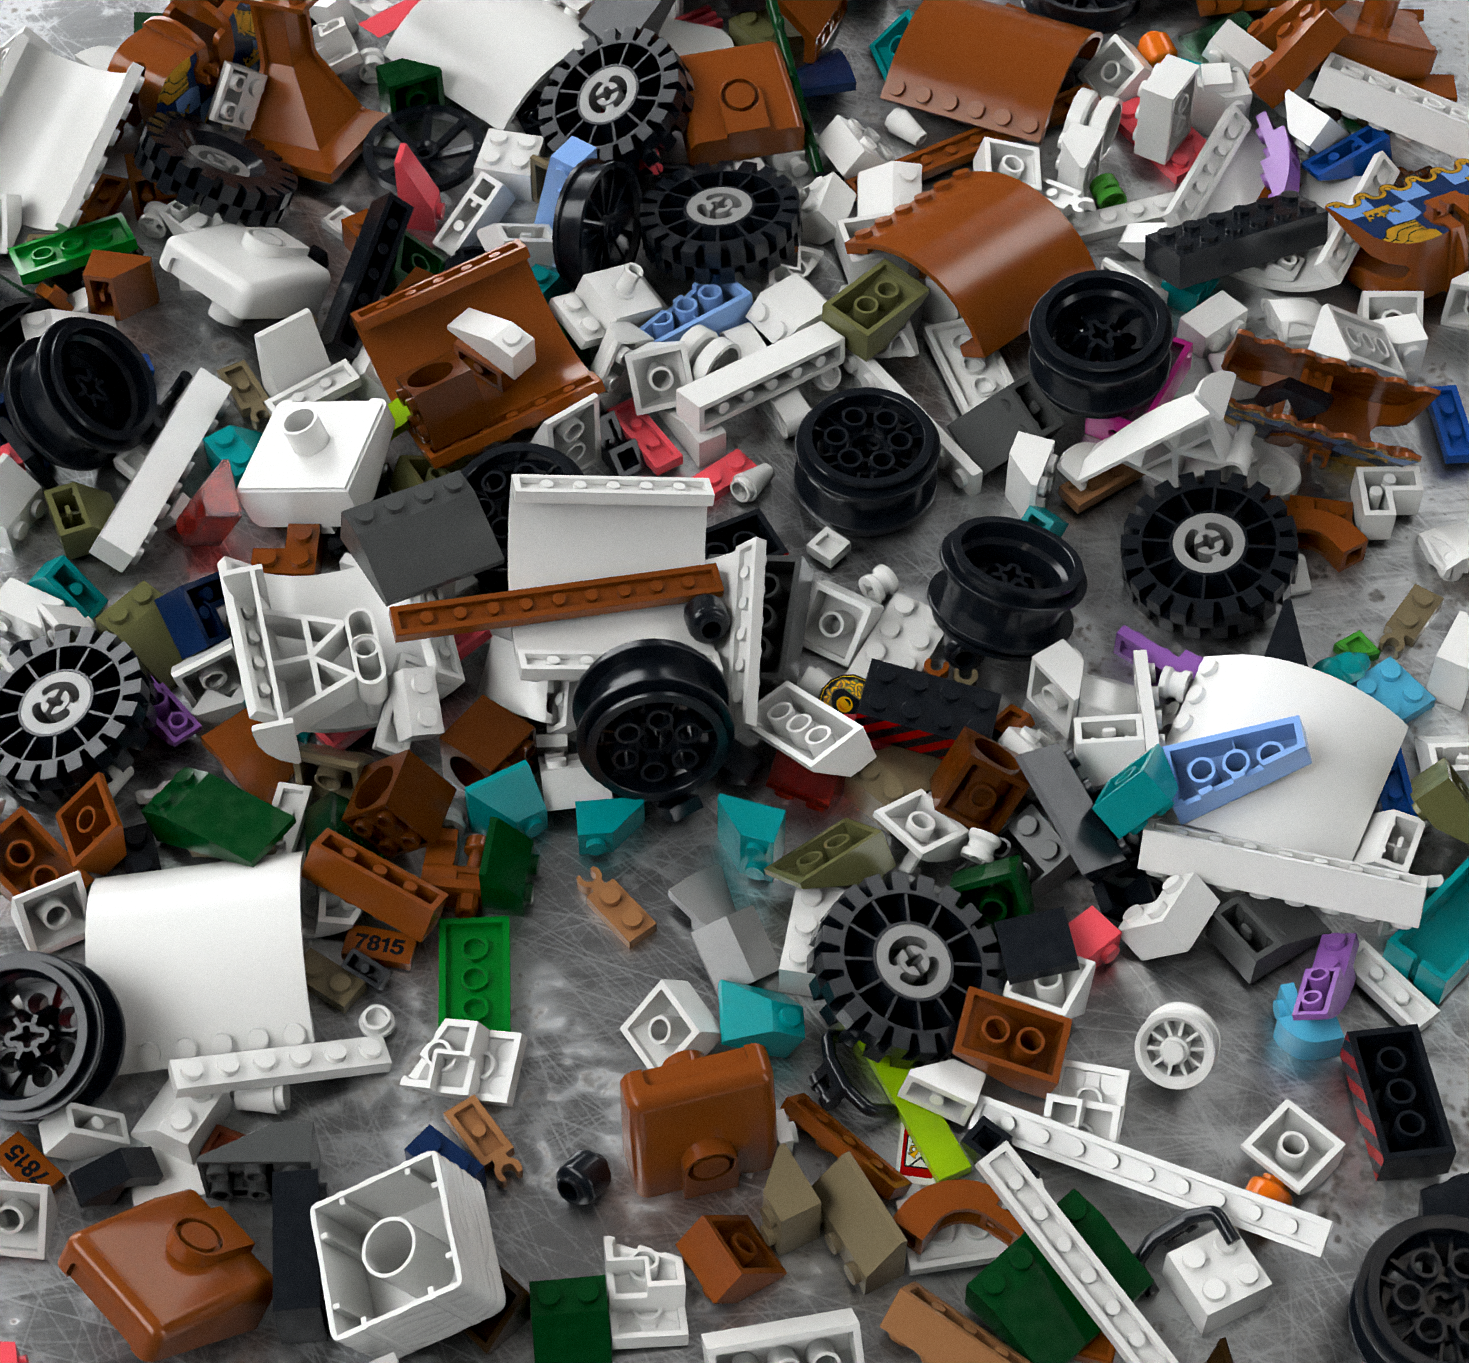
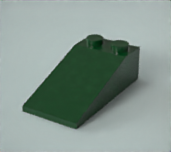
[141,766,297,868]

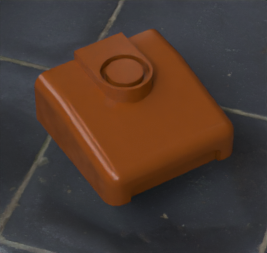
[1313,0,1438,79]
[680,41,805,166]
[620,1043,778,1200]
[58,1189,273,1362]

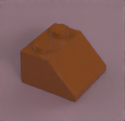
[55,772,127,876]
[675,1215,787,1304]

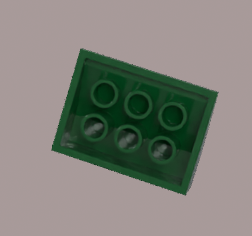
[965,1188,1154,1363]

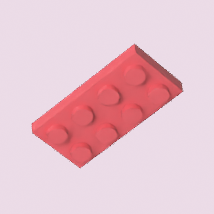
[1118,96,1207,185]

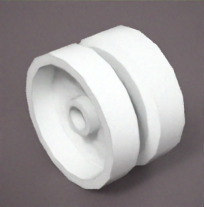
[1063,87,1123,160]
[679,324,741,381]

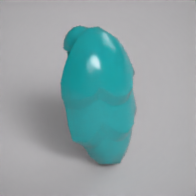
[1312,652,1371,684]

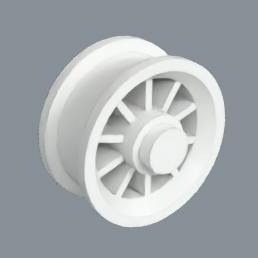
[1135,1002,1221,1090]

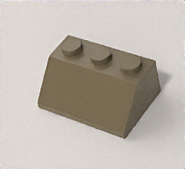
[812,1151,908,1295]

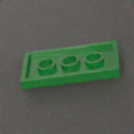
[7,212,139,286]
[438,916,511,1032]

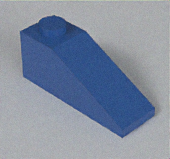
[1301,125,1392,181]

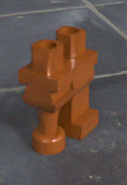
[420,828,486,918]

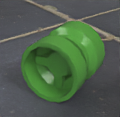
[1089,173,1127,209]

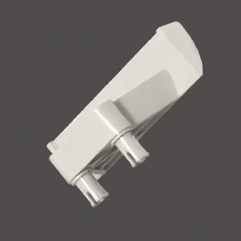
[1056,370,1255,491]
[222,563,389,764]

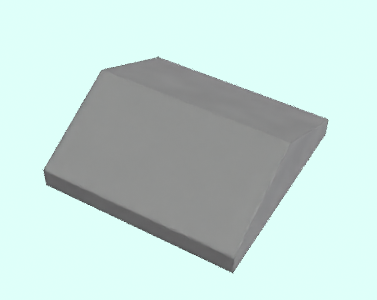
[689,904,780,998]

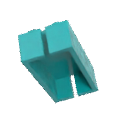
[1382,857,1469,1005]

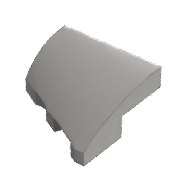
[668,864,736,930]

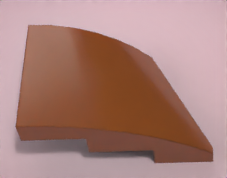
[201,707,295,805]

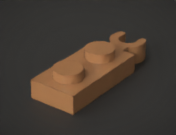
[576,866,657,949]
[443,1094,523,1189]

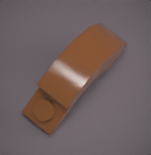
[1259,508,1369,573]
[893,1179,1025,1255]

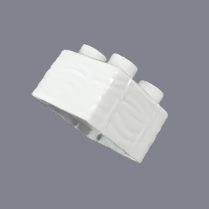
[310,1151,506,1359]

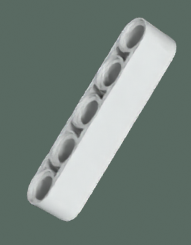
[720,322,811,439]

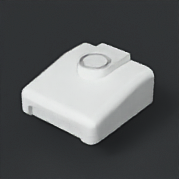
[159,223,331,327]
[235,398,395,534]

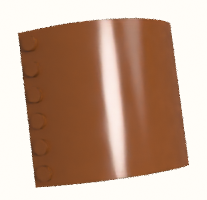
[880,0,1104,146]
[844,168,1096,358]
[350,238,606,469]

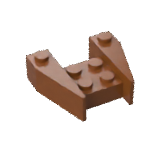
[1247,0,1350,109]

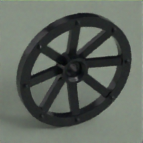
[363,104,484,193]

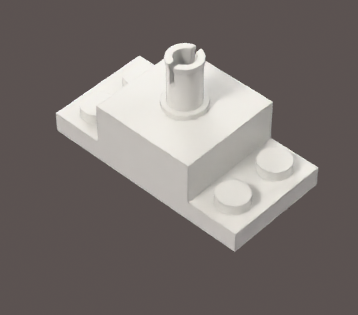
[548,262,669,350]

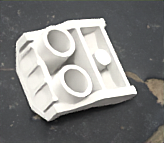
[1260,297,1322,349]
[1417,522,1469,582]
[1078,671,1138,717]

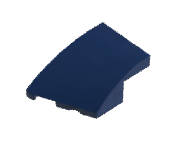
[796,48,856,97]

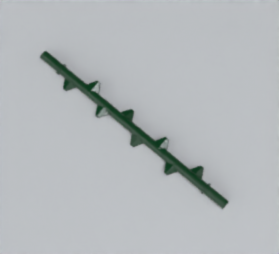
[765,0,824,177]

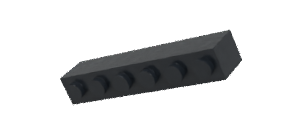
[320,192,414,364]

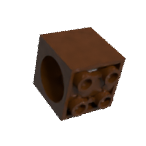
[395,350,493,451]
[439,694,539,791]
[929,726,1030,836]
[341,749,457,859]

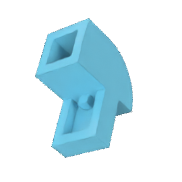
[1273,982,1345,1061]

